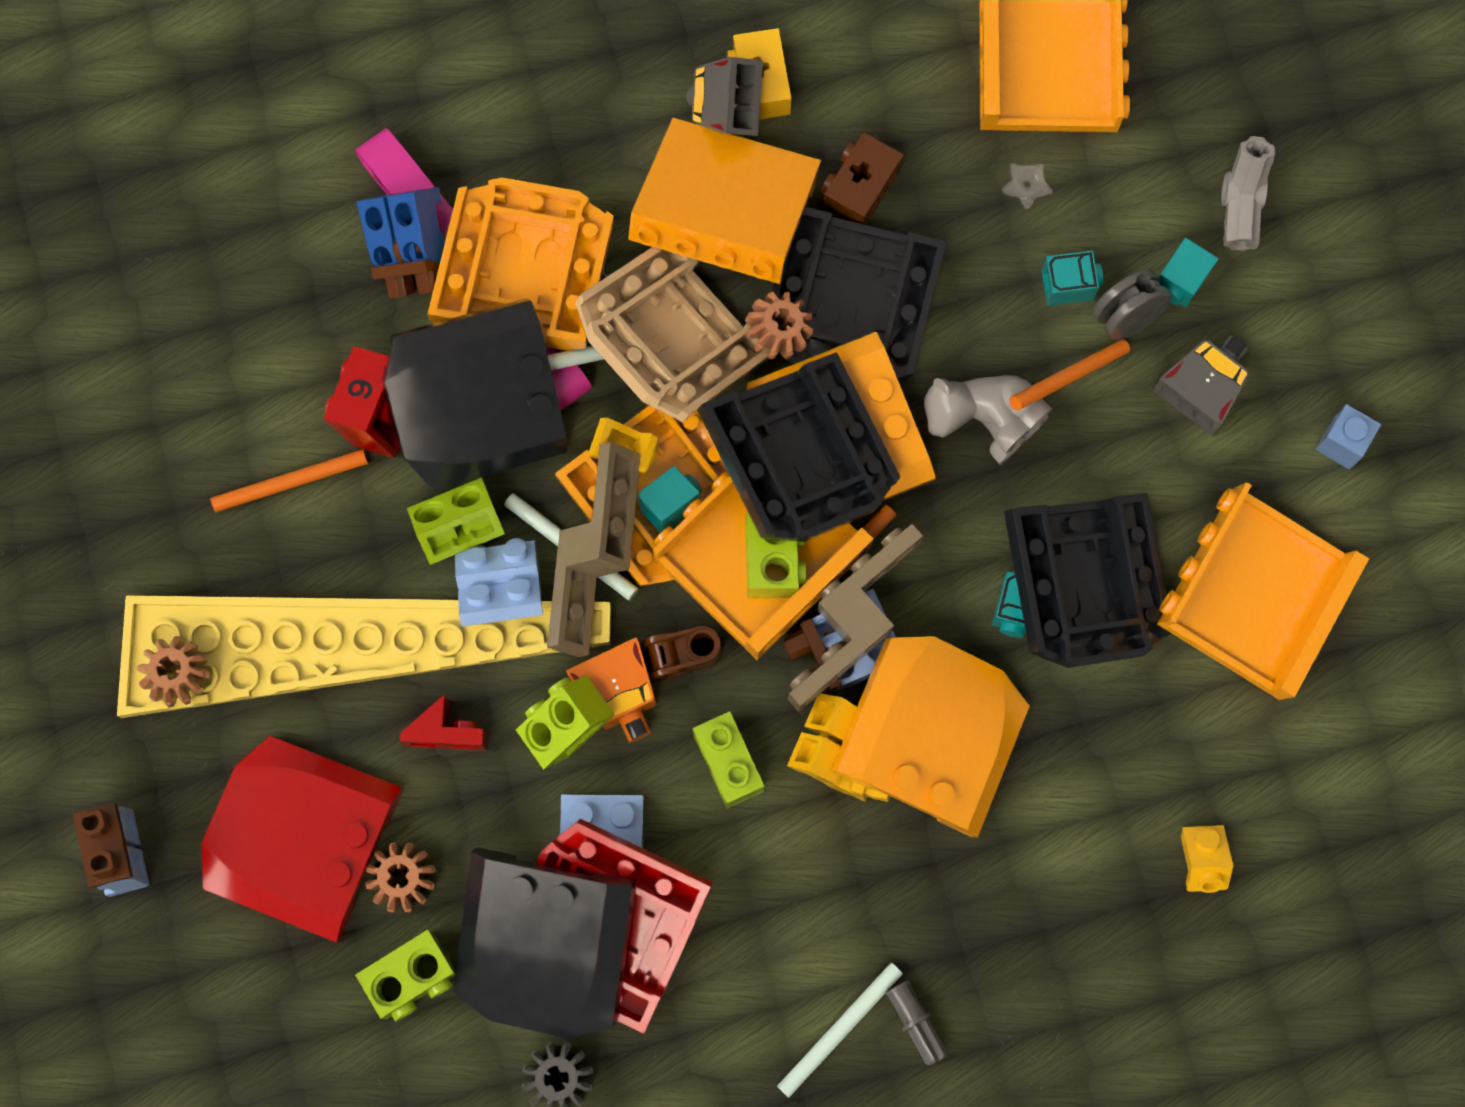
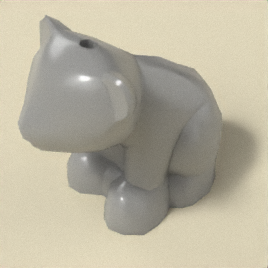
[924,375,1053,465]

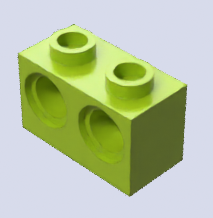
[407,478,505,565]
[745,511,806,598]
[516,675,615,770]
[693,711,765,809]
[355,930,456,1022]

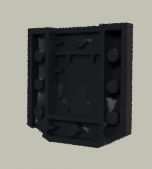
[772,207,947,379]
[382,298,567,491]
[697,352,900,542]
[1004,493,1171,668]
[453,847,637,1039]

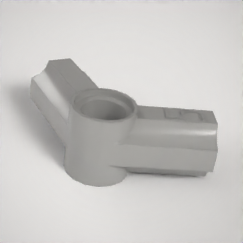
[1221,136,1275,251]

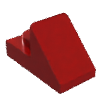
[400,695,488,751]

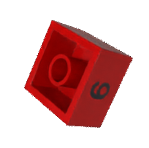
[323,346,400,458]

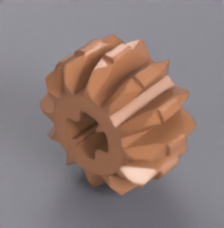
[745,291,813,360]
[137,636,210,707]
[365,843,437,913]

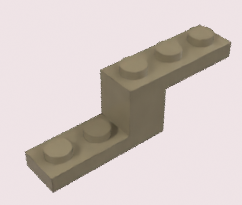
[547,442,640,657]
[788,524,923,712]

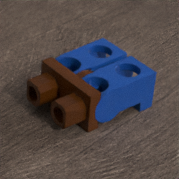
[356,187,445,298]

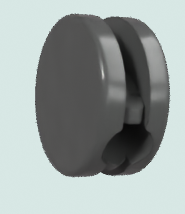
[1093,269,1172,340]

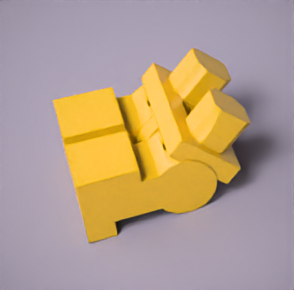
[787,694,891,802]

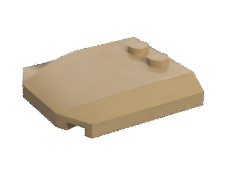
[575,247,769,422]

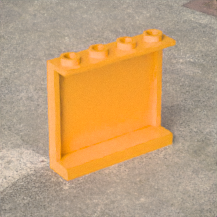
[979,0,1130,132]
[628,118,821,284]
[653,471,874,660]
[1157,482,1369,700]

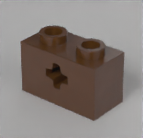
[820,132,904,225]

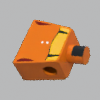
[566,638,656,743]

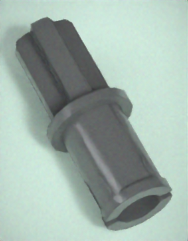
[885,980,947,1065]

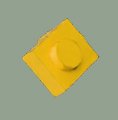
[588,418,658,473]
[1181,825,1233,893]

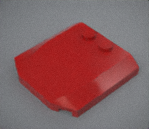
[201,736,404,943]
[536,818,713,1034]

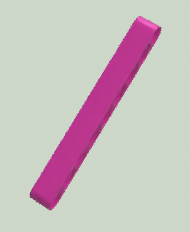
[354,128,592,411]

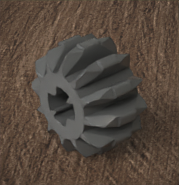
[522,1042,594,1107]

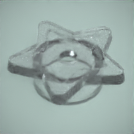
[1002,163,1052,209]

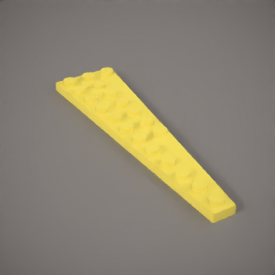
[117,596,611,718]

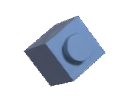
[1315,404,1382,470]

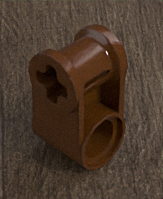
[642,626,722,682]

